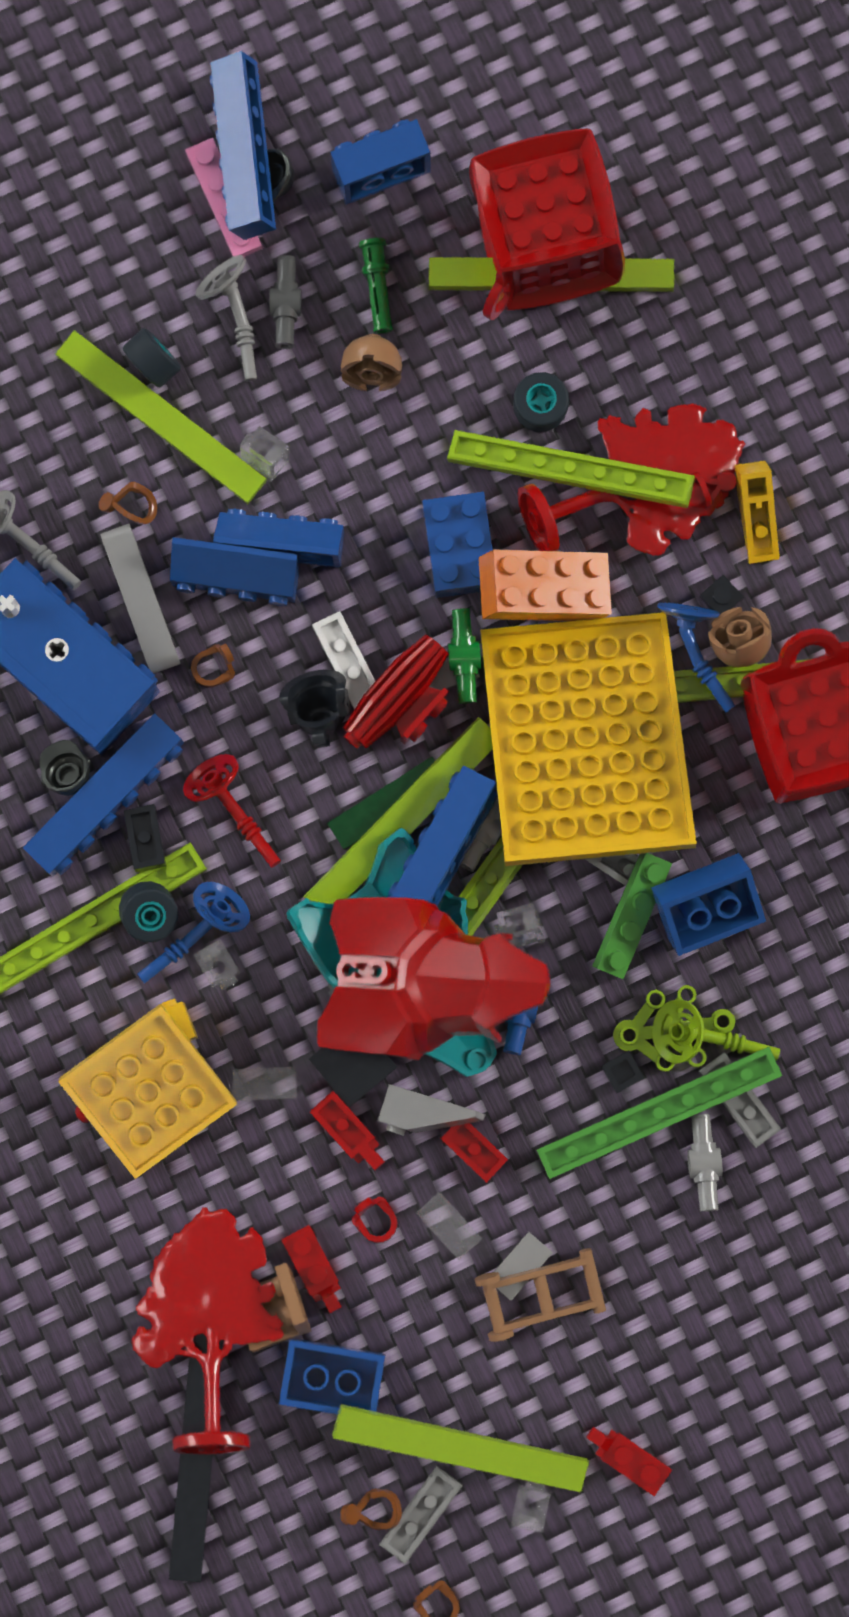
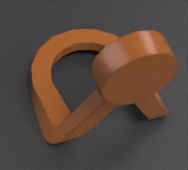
[99,482,157,525]
[191,643,235,688]
[340,1489,402,1530]
[413,1580,460,1617]

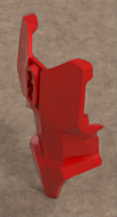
[317,897,550,1061]

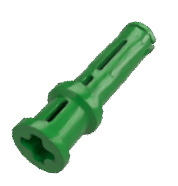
[358,238,393,334]

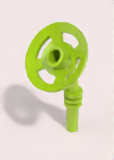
[652,999,780,1063]

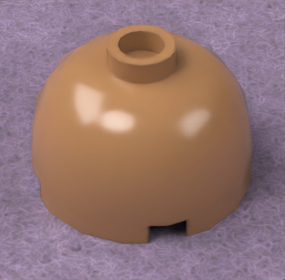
[340,334,402,391]
[708,607,772,668]

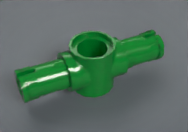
[448,608,481,704]

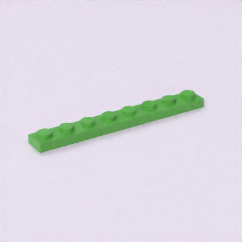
[537,1047,782,1179]

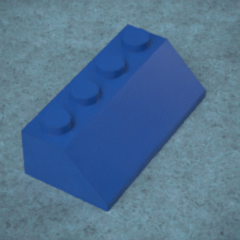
[213,509,344,568]
[170,537,300,606]

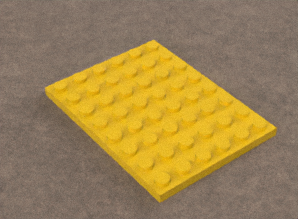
[480,612,696,866]

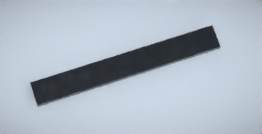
[169,1333,223,1582]

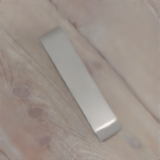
[100,524,181,673]

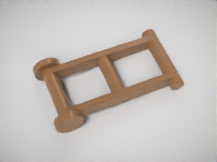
[474,1248,606,1342]

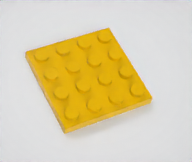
[58,1004,237,1179]

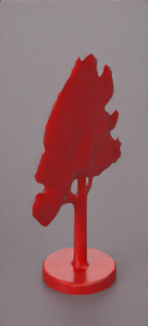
[518,403,746,556]
[132,1207,284,1455]

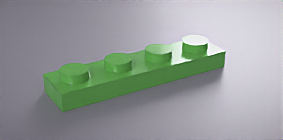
[592,853,672,979]

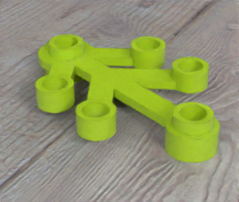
[613,985,735,1072]

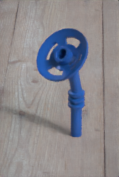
[657,603,736,712]
[137,882,250,984]

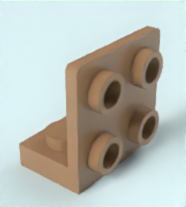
[248,1263,312,1352]

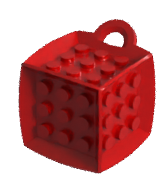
[469,128,625,321]
[741,628,849,805]

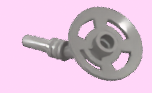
[195,255,257,381]
[0,490,81,590]

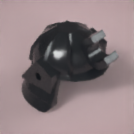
[279,669,351,748]

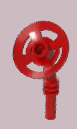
[183,754,281,868]

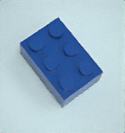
[330,119,431,204]
[422,491,493,598]
[651,853,766,956]
[279,1338,386,1414]

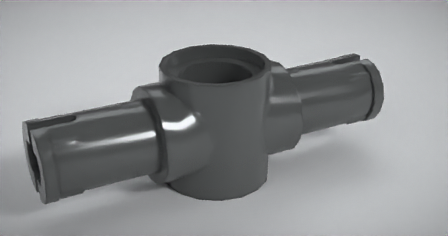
[269,255,302,349]

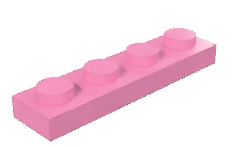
[185,137,263,257]

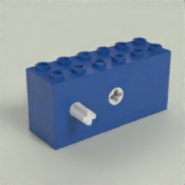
[0,558,160,756]

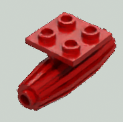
[343,634,449,749]

